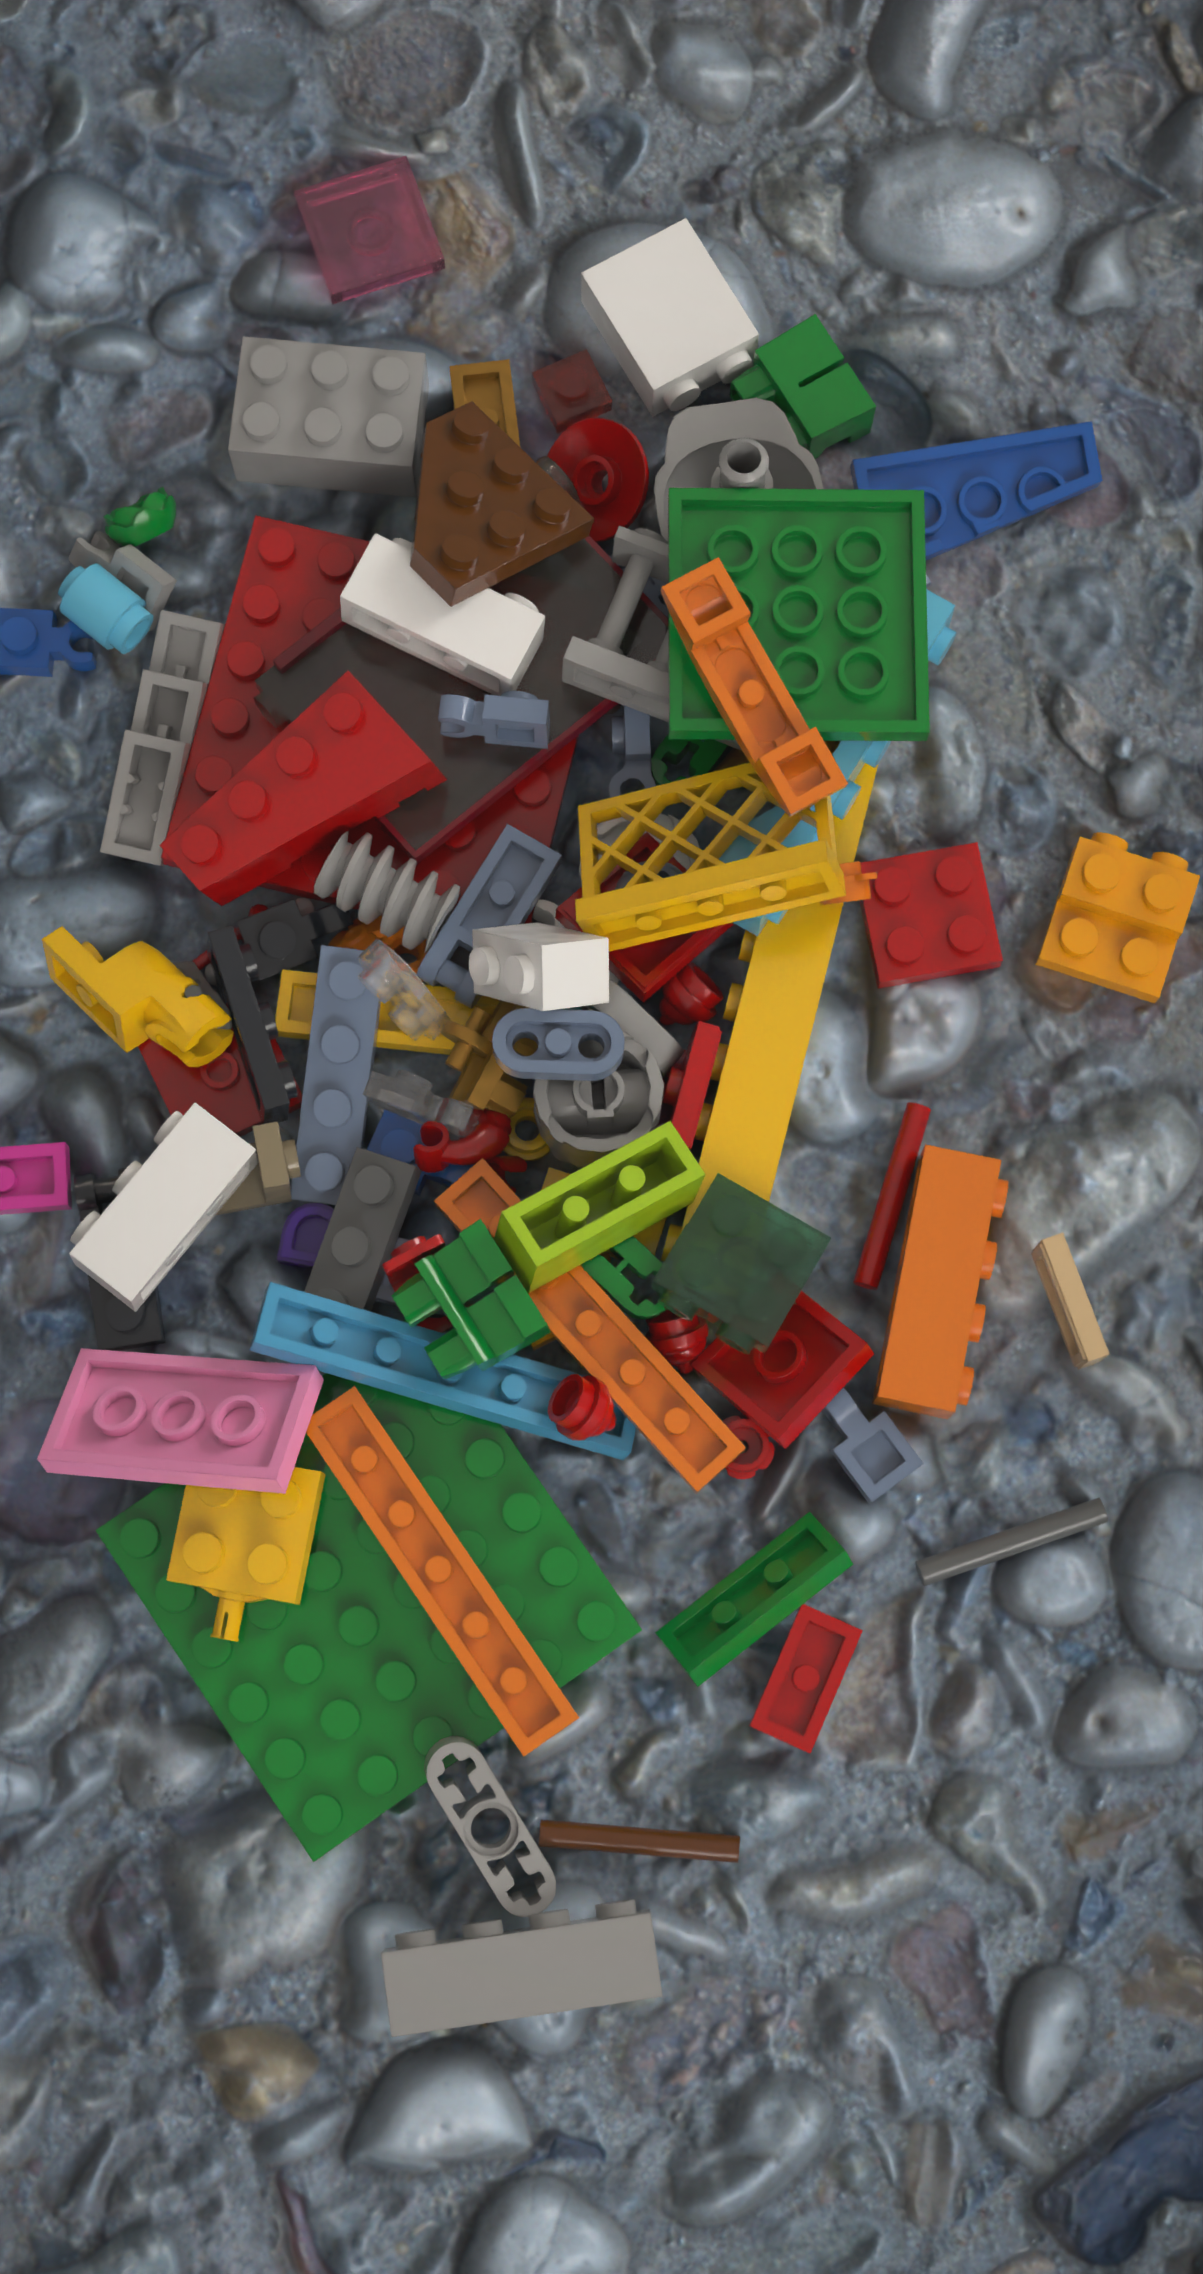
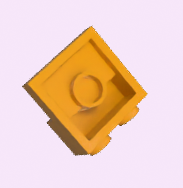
[1035,832,1200,1004]

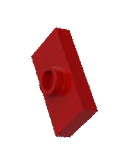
[662,1021,722,1150]

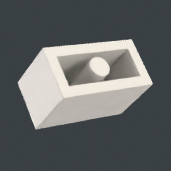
[469,922,609,1011]

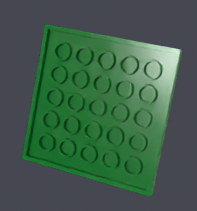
[95,1319,642,1862]

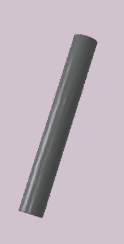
[915,1498,1108,1586]

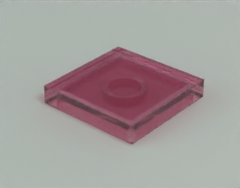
[293,156,445,305]

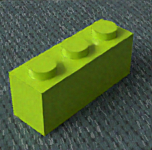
[494,1121,706,1293]

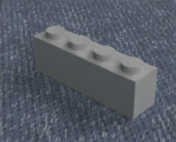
[381,1899,663,2037]

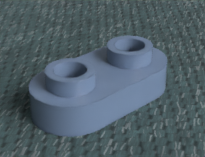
[492,1008,625,1081]

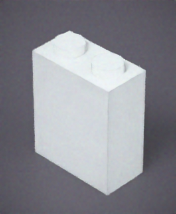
[581,218,759,417]

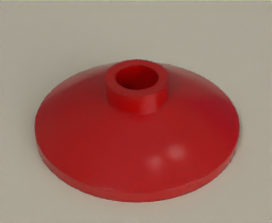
[543,418,649,543]

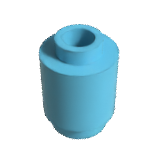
[58,563,154,654]

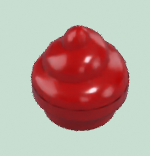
[659,962,724,1025]
[645,1304,709,1374]
[548,1374,616,1441]

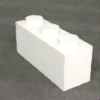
[340,533,545,696]
[69,1103,258,1312]

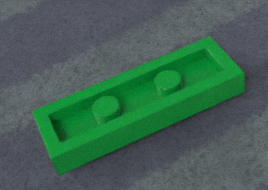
[655,1511,853,1687]

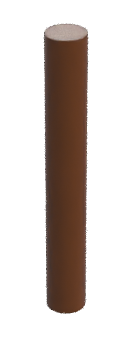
[539,1819,740,1863]

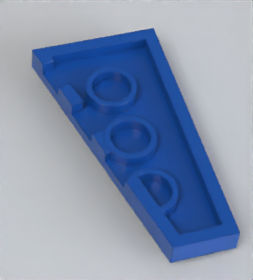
[850,421,1103,561]

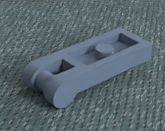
[416,824,562,1009]

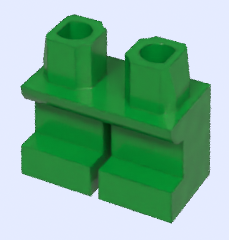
[730,314,876,460]
[391,1218,551,1379]

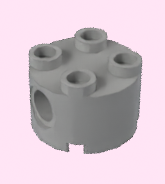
[533,1031,664,1168]

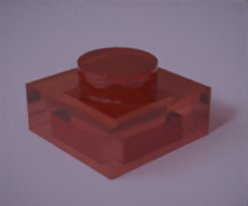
[532,349,612,434]

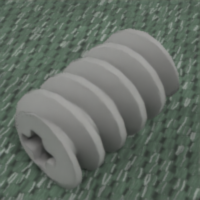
[314,831,460,953]

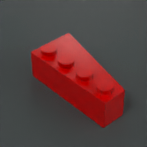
[159,670,448,907]

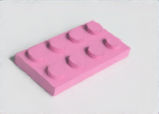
[37,1348,324,1494]

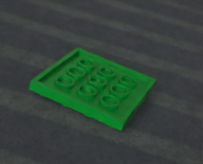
[668,488,930,741]

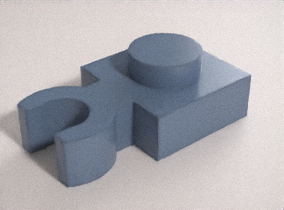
[438,691,550,749]

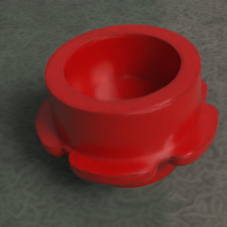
[722,1416,774,1480]

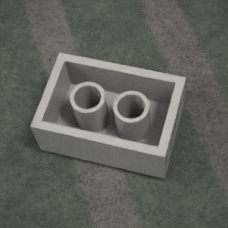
[228,336,429,497]

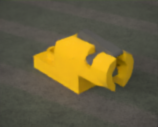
[42,926,234,1067]

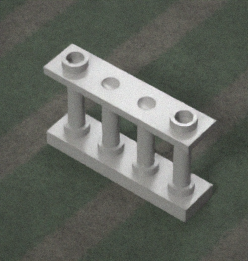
[562,526,742,750]

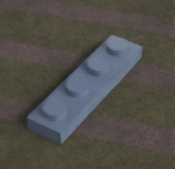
[291,945,387,1205]

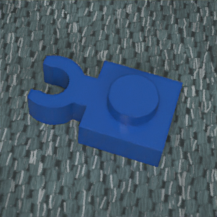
[0,608,97,677]

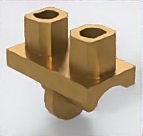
[441,1000,538,1116]

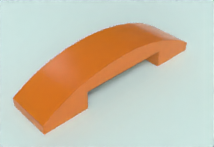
[660,557,848,817]

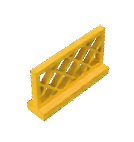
[575,762,846,952]

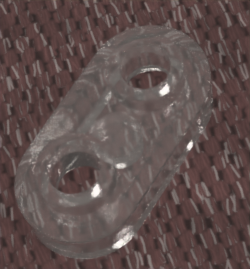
[357,939,451,1041]

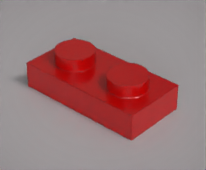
[748,1604,863,1754]

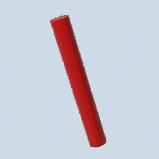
[853,1102,931,1290]

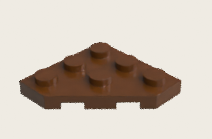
[410,401,594,607]

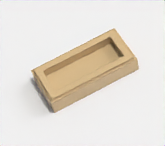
[1031,1232,1110,1370]

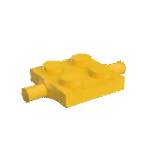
[166,1467,326,1642]

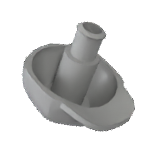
[654,398,823,541]

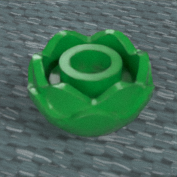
[103,486,176,547]

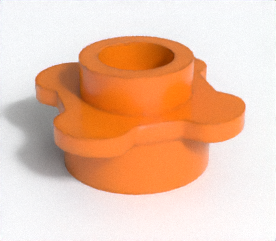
[820,861,877,905]

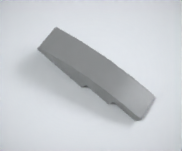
[100,610,225,866]

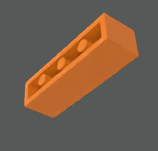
[872,1144,1009,1420]

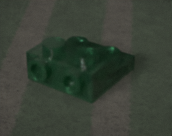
[652,1173,831,1355]

